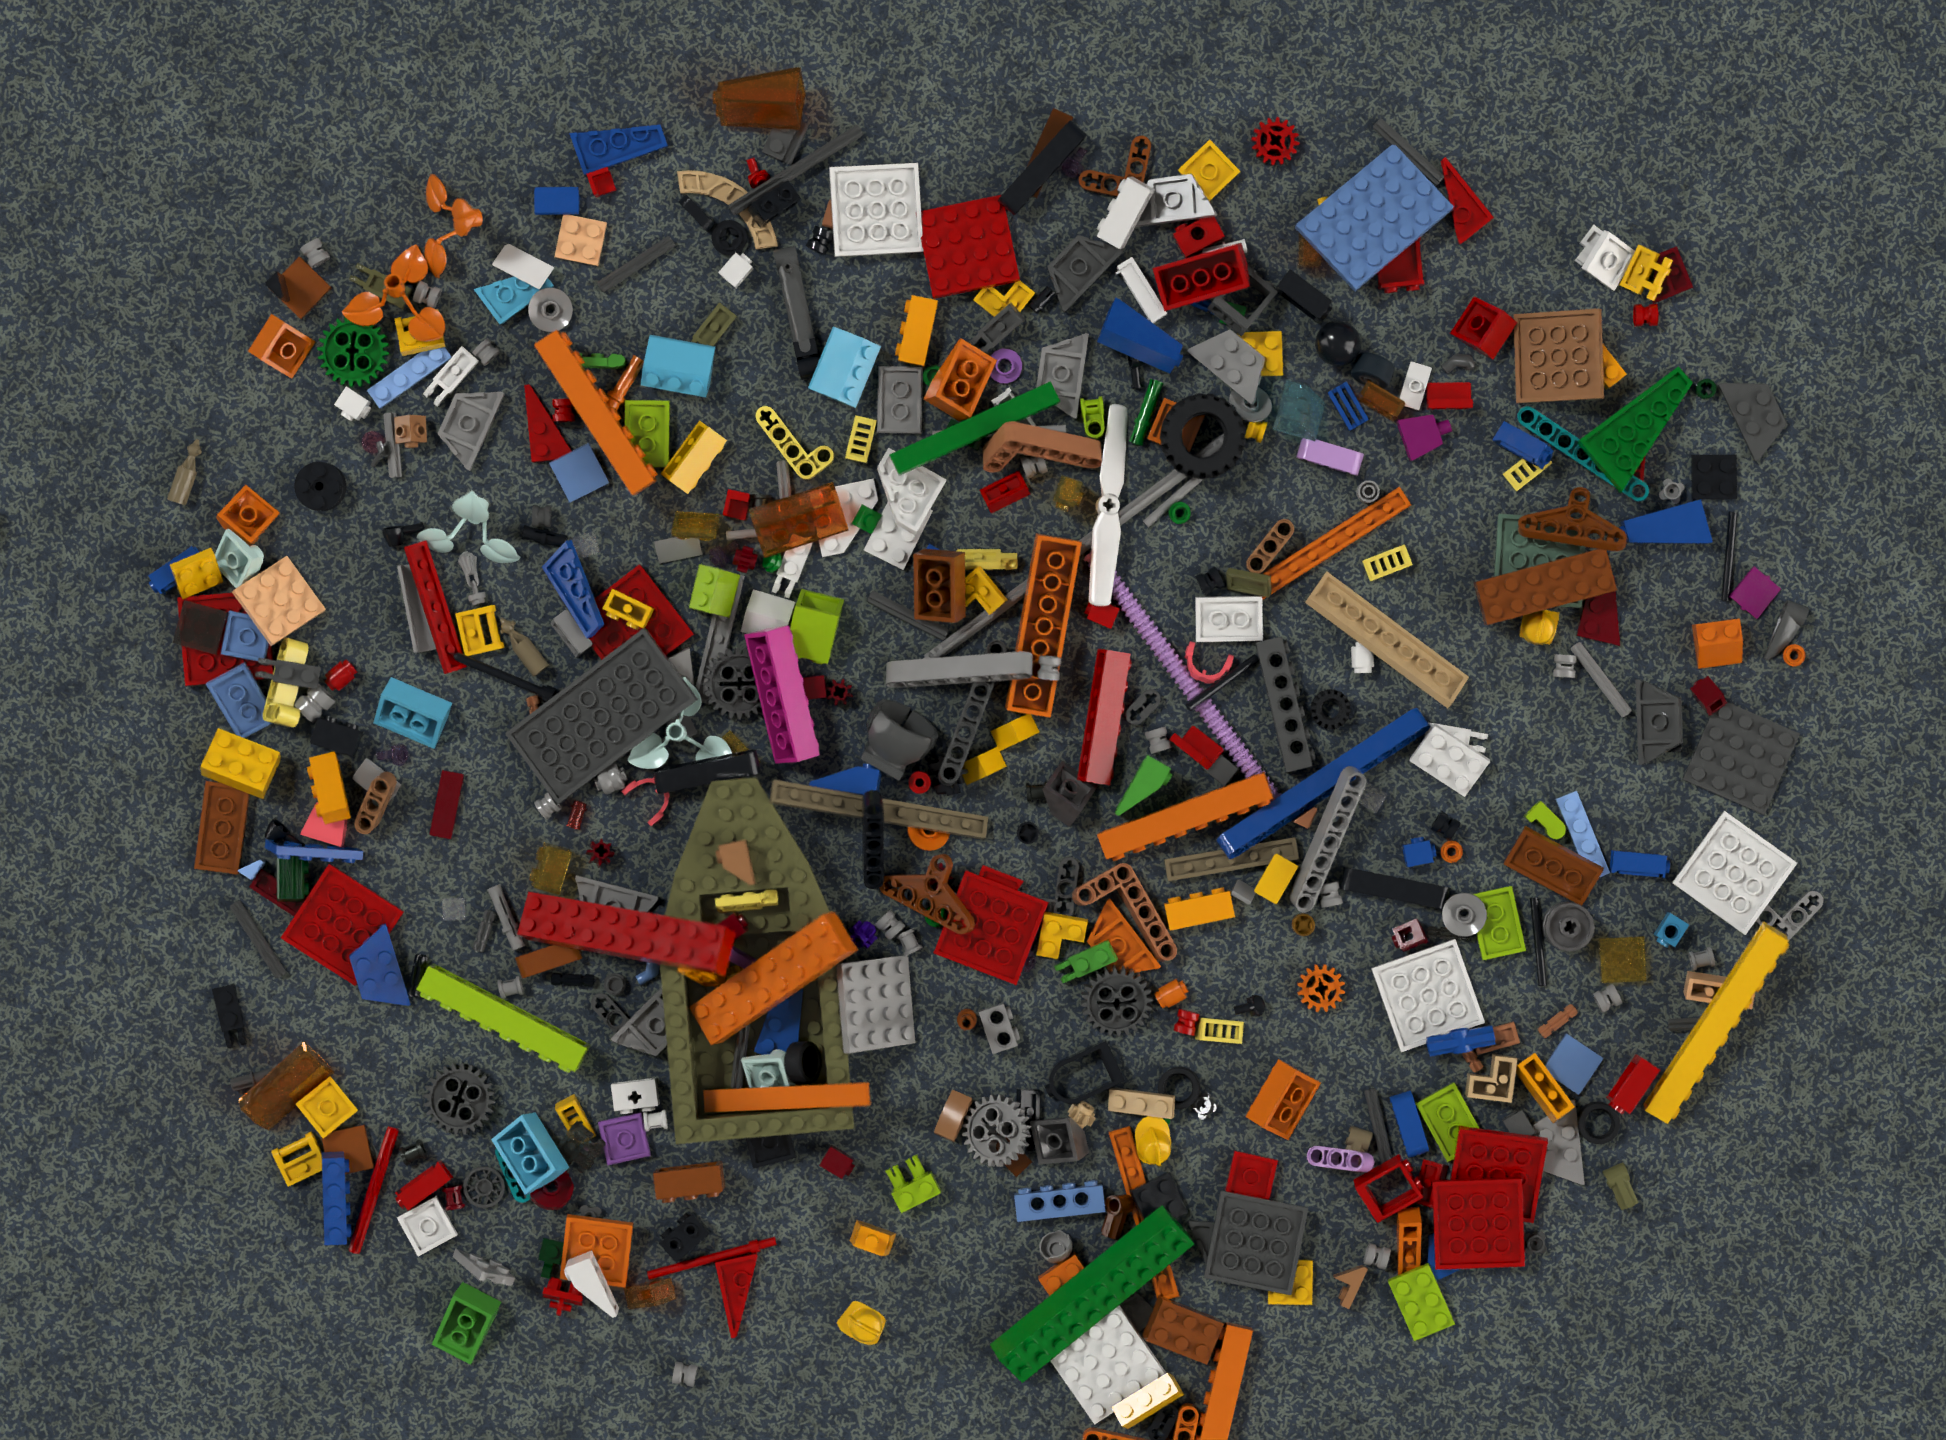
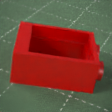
[1606,1054,1660,1114]
[1353,1154,1424,1223]

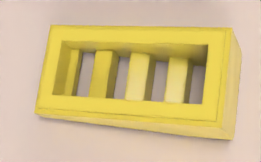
[845,415,877,464]
[1502,459,1552,491]
[1362,544,1412,581]
[1195,1017,1244,1044]

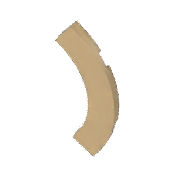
[677,170,778,250]

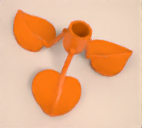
[424,174,483,278]
[342,244,445,342]

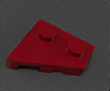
[1652,246,1693,304]

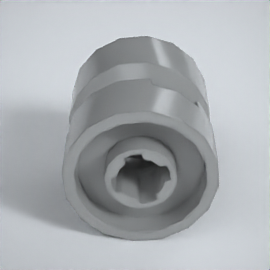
[294,683,336,723]

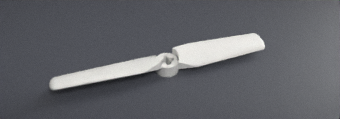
[1089,404,1128,606]

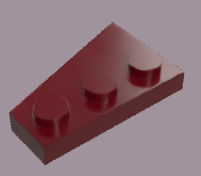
[1576,576,1620,646]

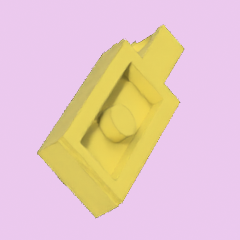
[956,549,1018,570]
[715,889,779,913]

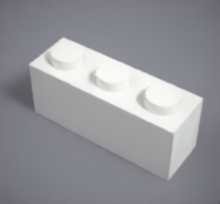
[1097,176,1155,249]

